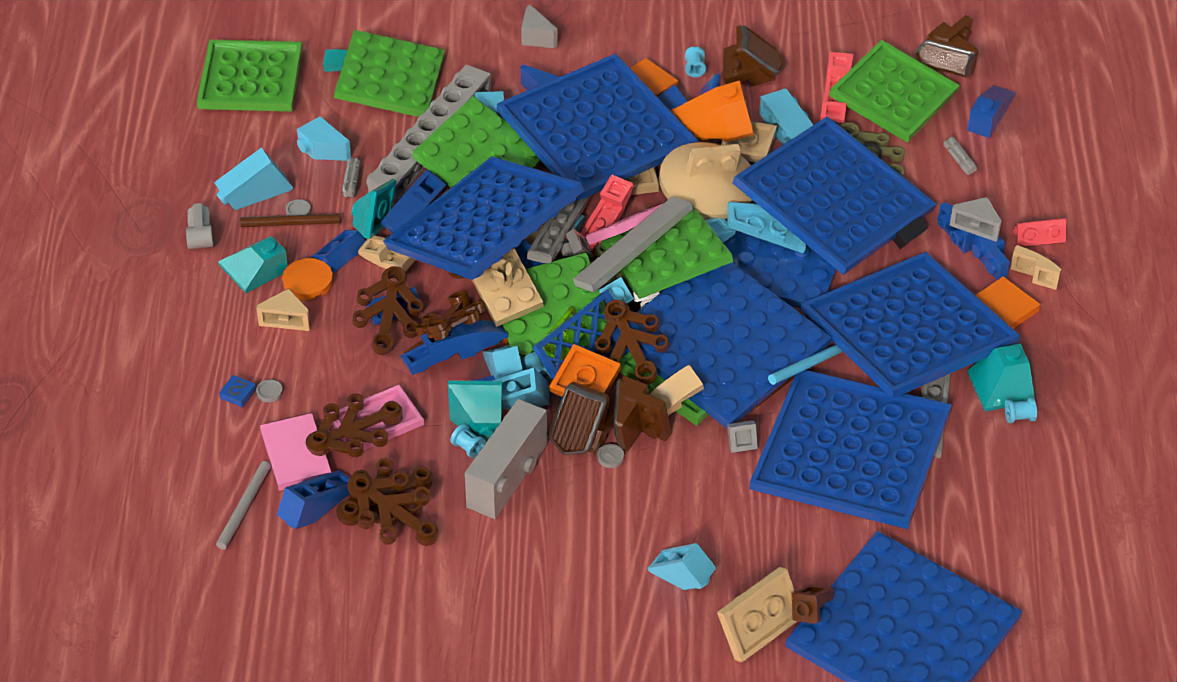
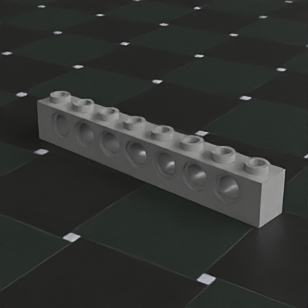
[366,65,491,207]

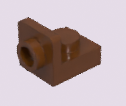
[792,584,834,624]

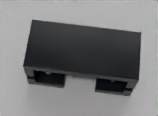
[893,217,928,249]

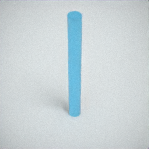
[768,344,843,385]

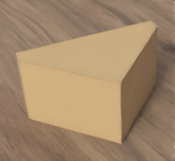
[257,289,310,331]

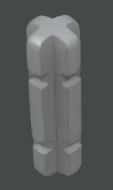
[944,137,977,175]
[342,158,361,198]

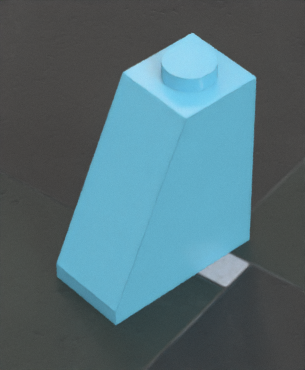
[214,147,293,210]

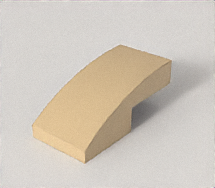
[358,236,416,273]
[1010,245,1061,290]
[649,365,704,415]

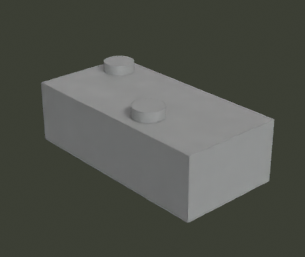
[465,399,547,519]

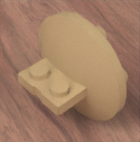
[659,142,753,220]

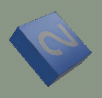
[219,375,256,407]

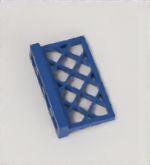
[532,290,628,400]

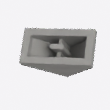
[521,5,557,48]
[950,197,1002,242]

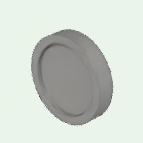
[286,199,311,216]
[256,379,283,403]
[597,444,624,468]

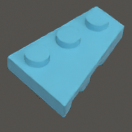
[726,202,806,253]

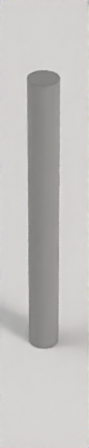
[216,461,271,550]

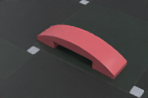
[820,52,853,123]
[565,175,634,261]

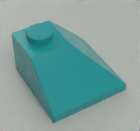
[351,179,397,239]
[218,236,288,293]
[967,344,1035,412]
[448,380,503,441]

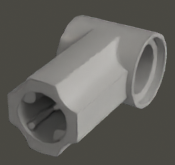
[186,203,214,249]

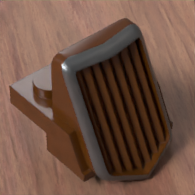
[914,15,978,77]
[723,25,786,86]
[614,376,671,452]
[547,382,614,455]

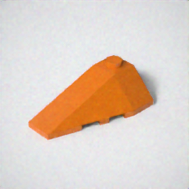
[671,81,754,141]

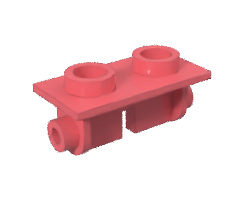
[1013,218,1066,247]

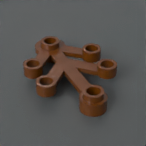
[352,266,423,355]
[415,290,486,340]
[595,300,670,384]
[306,393,403,457]
[336,458,433,526]
[347,471,438,546]

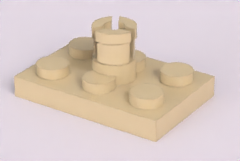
[472,248,544,327]
[717,567,797,662]

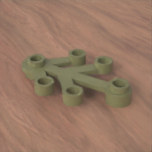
[840,122,905,176]

